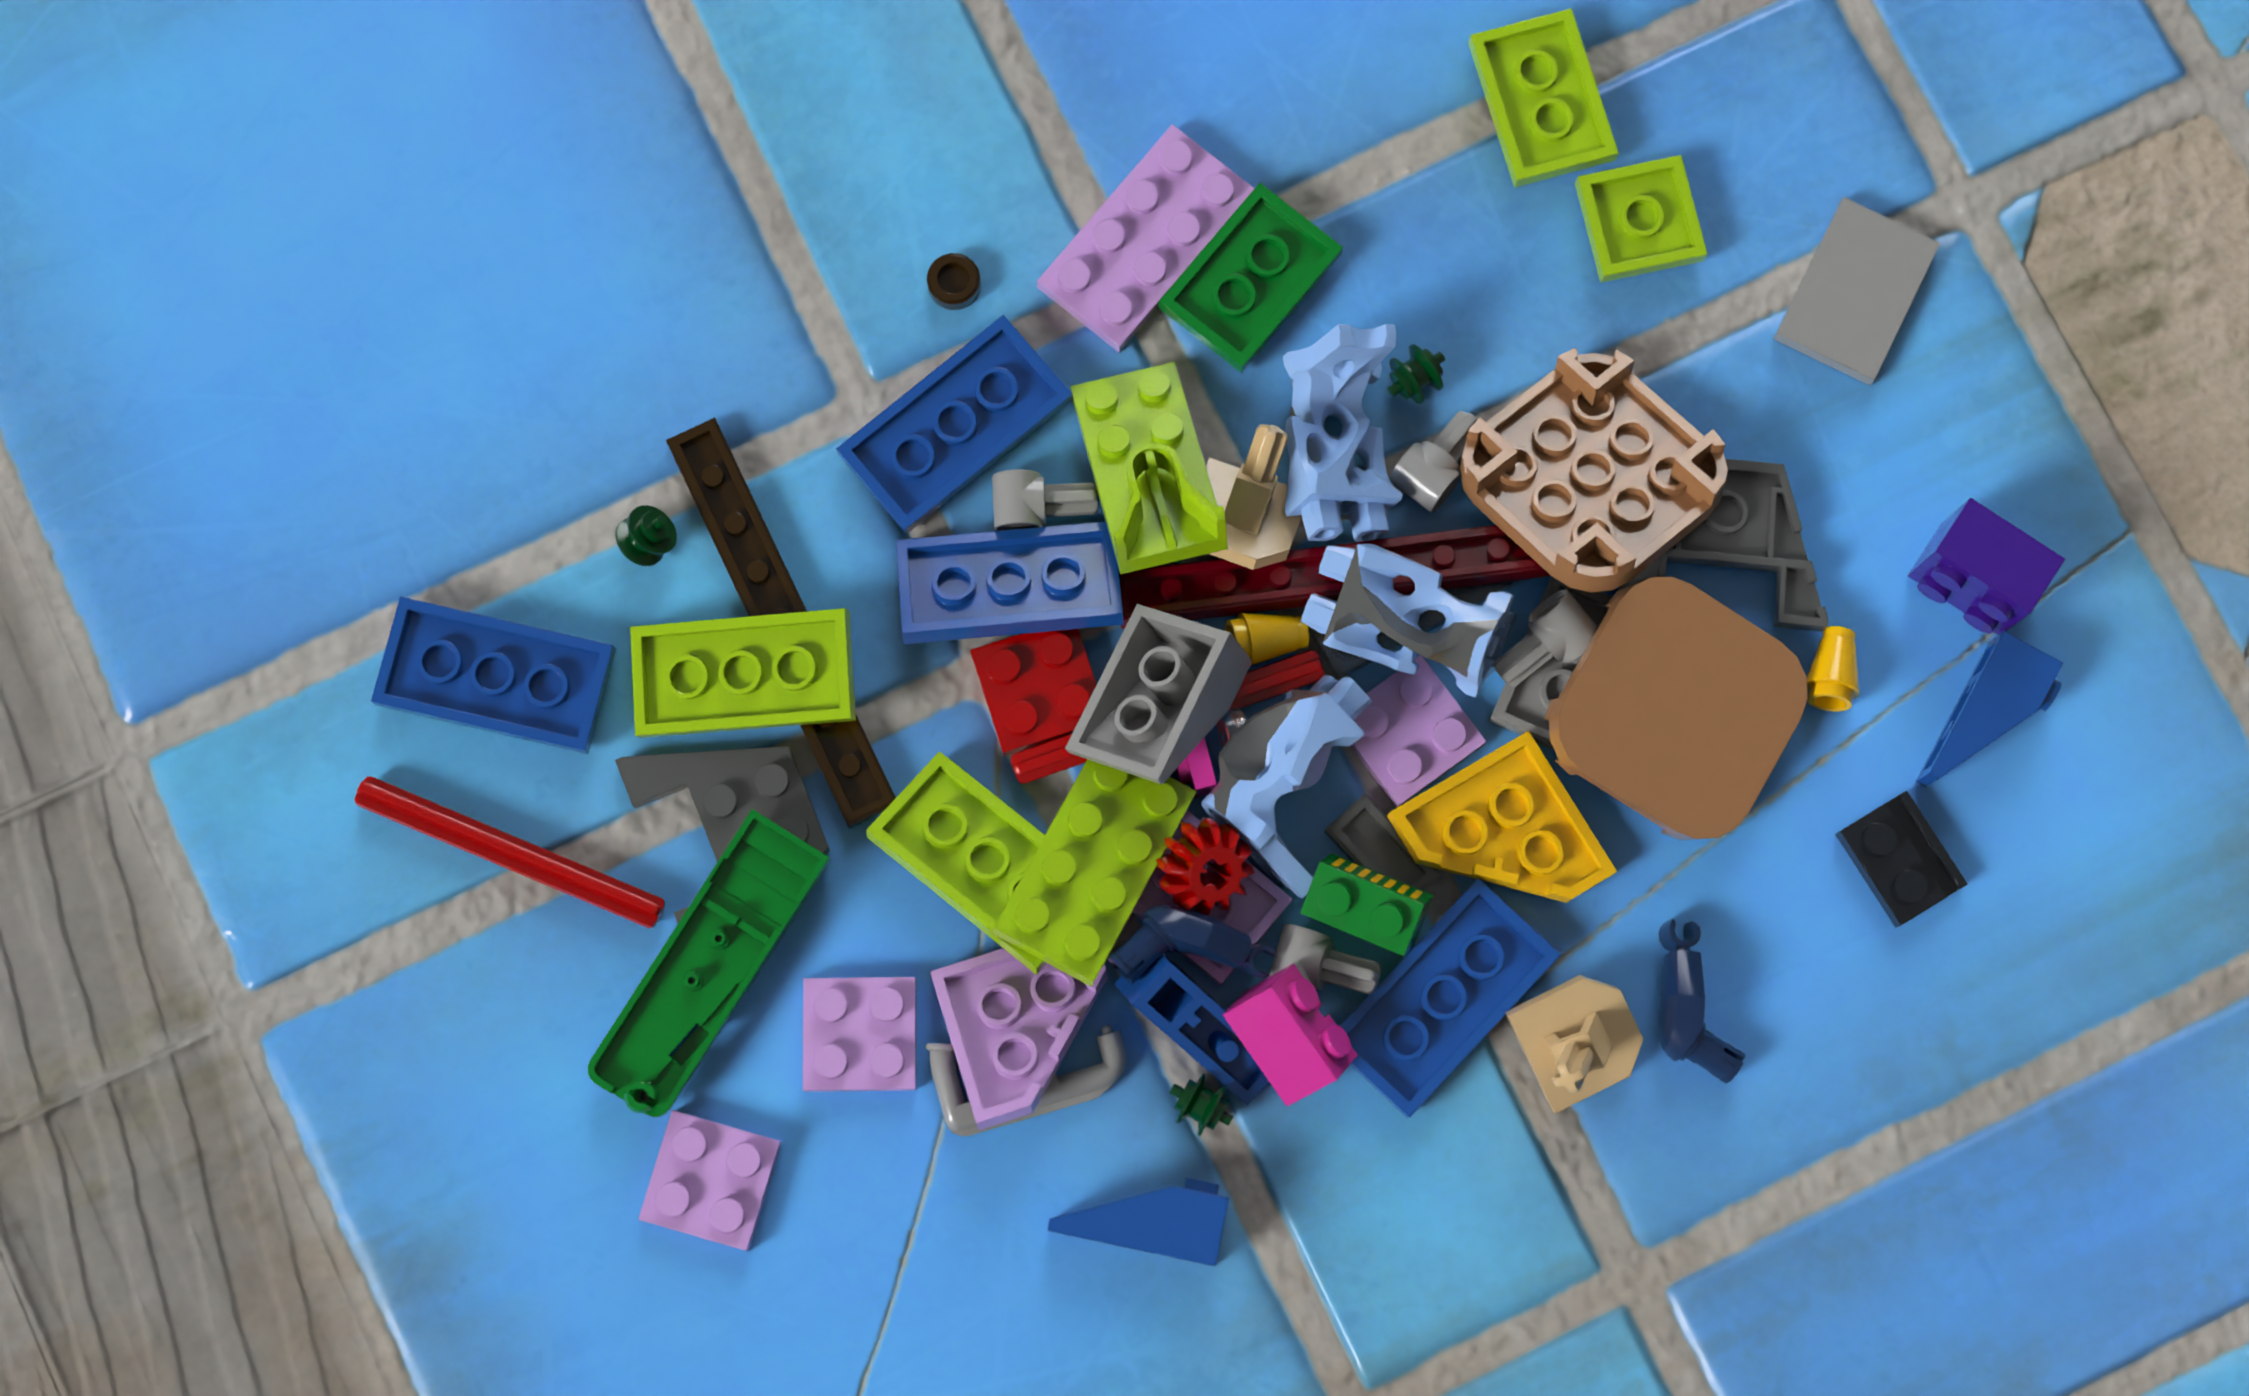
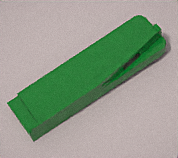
[588,809,831,1117]

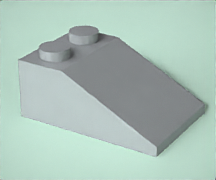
[1065,604,1252,785]

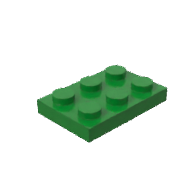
[1158,183,1343,373]

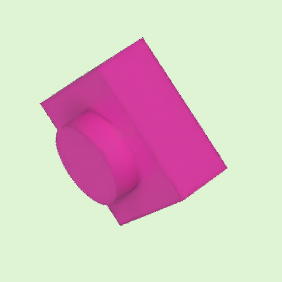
[1176,738,1217,798]

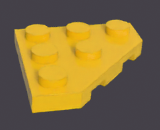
[1387,731,1617,903]

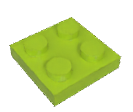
[1575,155,1708,283]

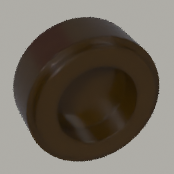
[927,253,981,310]

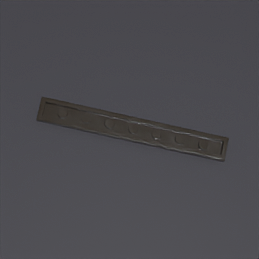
[666,418,896,829]

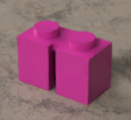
[1222,963,1357,1106]

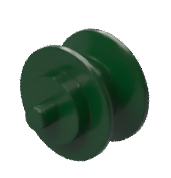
[1387,344,1445,404]
[615,505,677,566]
[1169,1073,1234,1136]

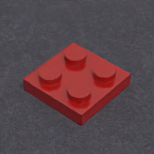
[970,629,1097,756]

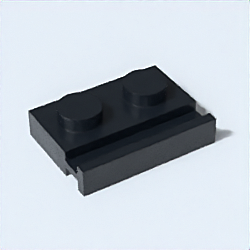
[1835,790,1968,928]

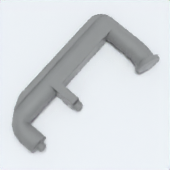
[925,1025,1127,1136]

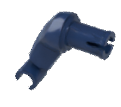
[1108,905,1277,984]
[1658,919,1745,1084]

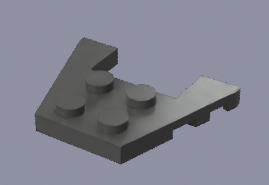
[1617,459,1828,632]
[615,746,830,923]

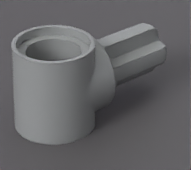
[1389,411,1477,513]
[992,469,1098,531]
[1494,589,1598,687]
[1269,924,1381,994]

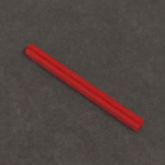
[1011,650,1324,784]
[354,776,665,929]

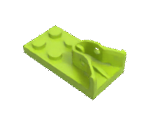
[1070,362,1228,574]

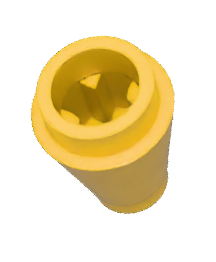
[1225,613,1309,666]
[1807,626,1859,712]

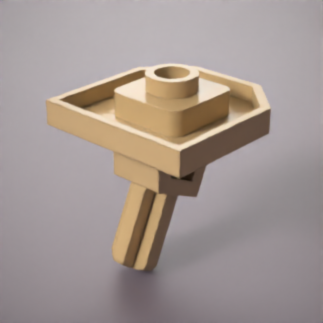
[1206,424,1302,570]
[1505,975,1644,1114]

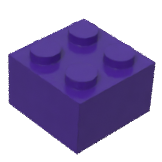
[1907,497,2065,635]

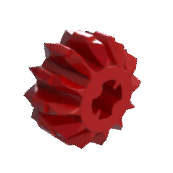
[1156,817,1255,915]

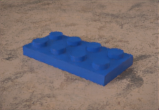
[836,315,1073,535]
[896,521,1124,644]
[371,596,616,754]
[1340,878,1561,1119]

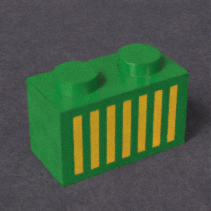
[1300,853,1434,956]

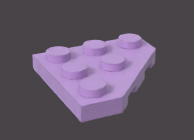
[930,948,1108,1130]

